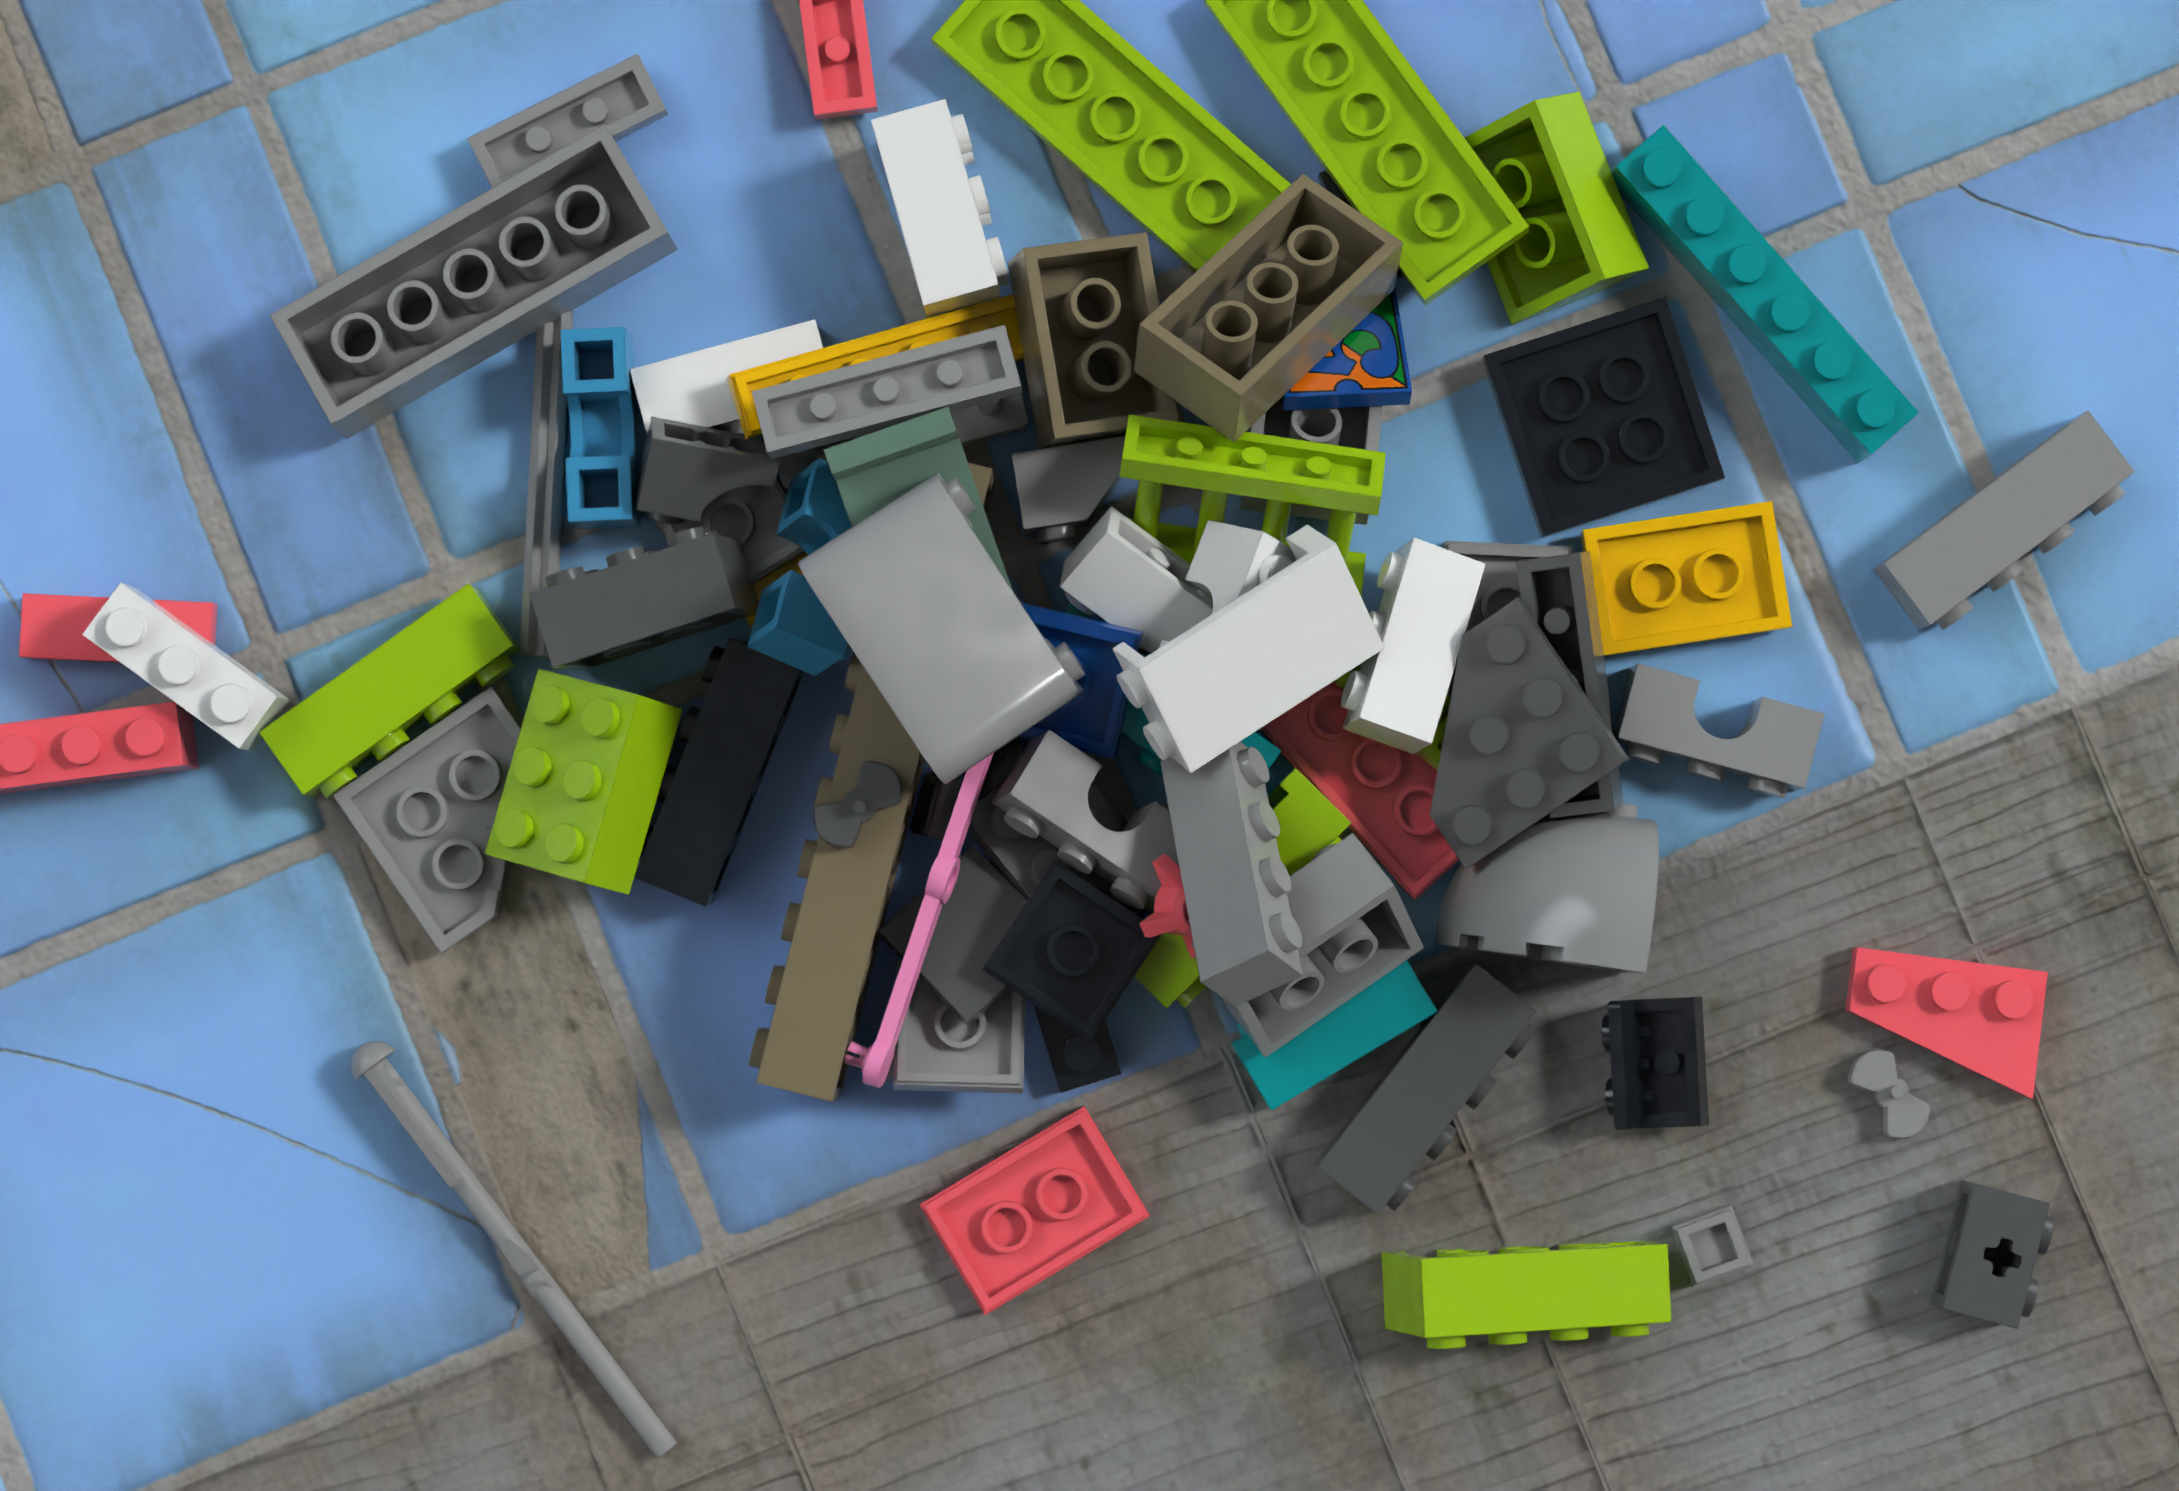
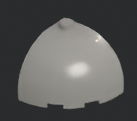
[1434,803,1659,973]

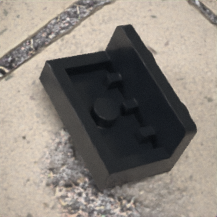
[1601,997,1709,1130]

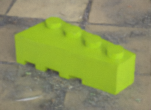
[1134,768,1351,1008]
[1381,1241,1671,1349]

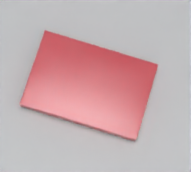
[919,1106,1150,1315]

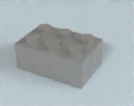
[1191,833,1424,1058]

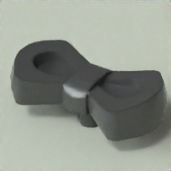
[813,760,903,849]

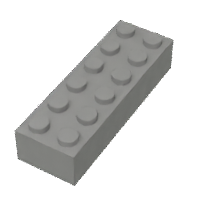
[270,124,678,439]

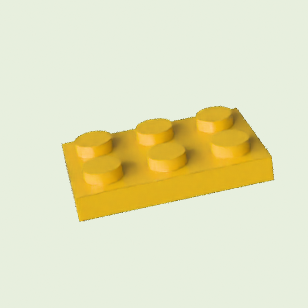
[1580,501,1792,657]

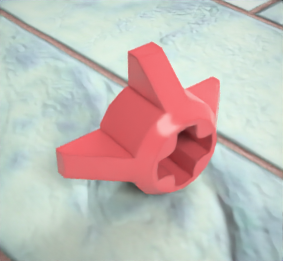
[1139,854,1196,958]

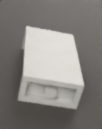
[1112,524,1385,773]

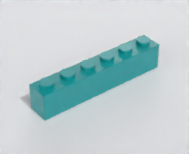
[1612,124,1919,463]

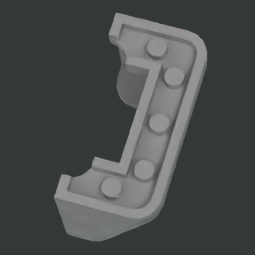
[798,473,1086,784]

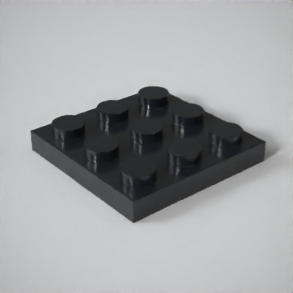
[1482,297,1725,539]

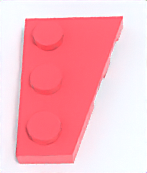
[1845,947,2048,1099]

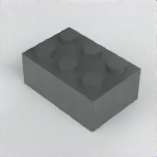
[529,526,759,671]

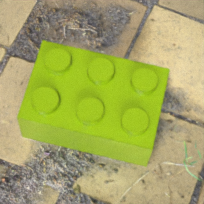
[485,668,682,895]

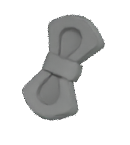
[1848,1049,1930,1139]

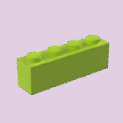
[259,583,520,799]

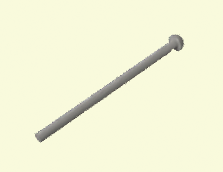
[351,1041,677,1458]

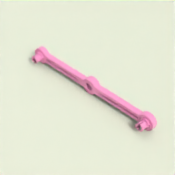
[844,753,994,1089]

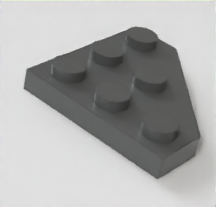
[1429,598,1629,869]

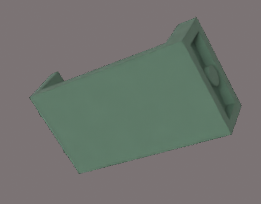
[824,407,1012,589]

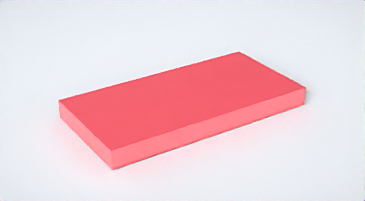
[1259,681,1459,900]

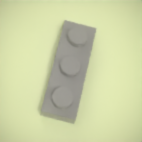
[467,54,668,188]

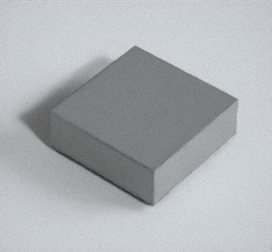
[1669,1204,1754,1288]

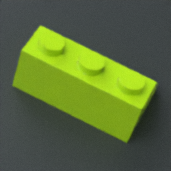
[1465,91,1649,325]

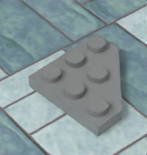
[333,686,521,953]

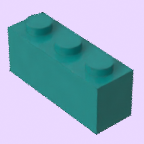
[1230,960,1438,1111]

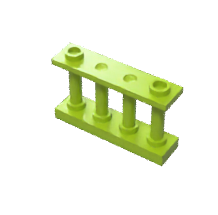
[1119,414,1386,597]

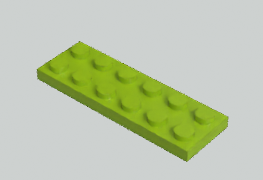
[931,0,1291,273]
[1204,0,1529,305]

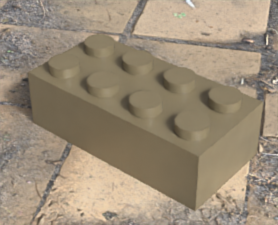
[1134,174,1403,442]

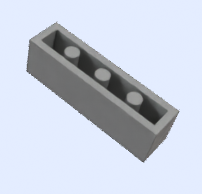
[1873,411,2135,630]
[1160,741,1303,1006]

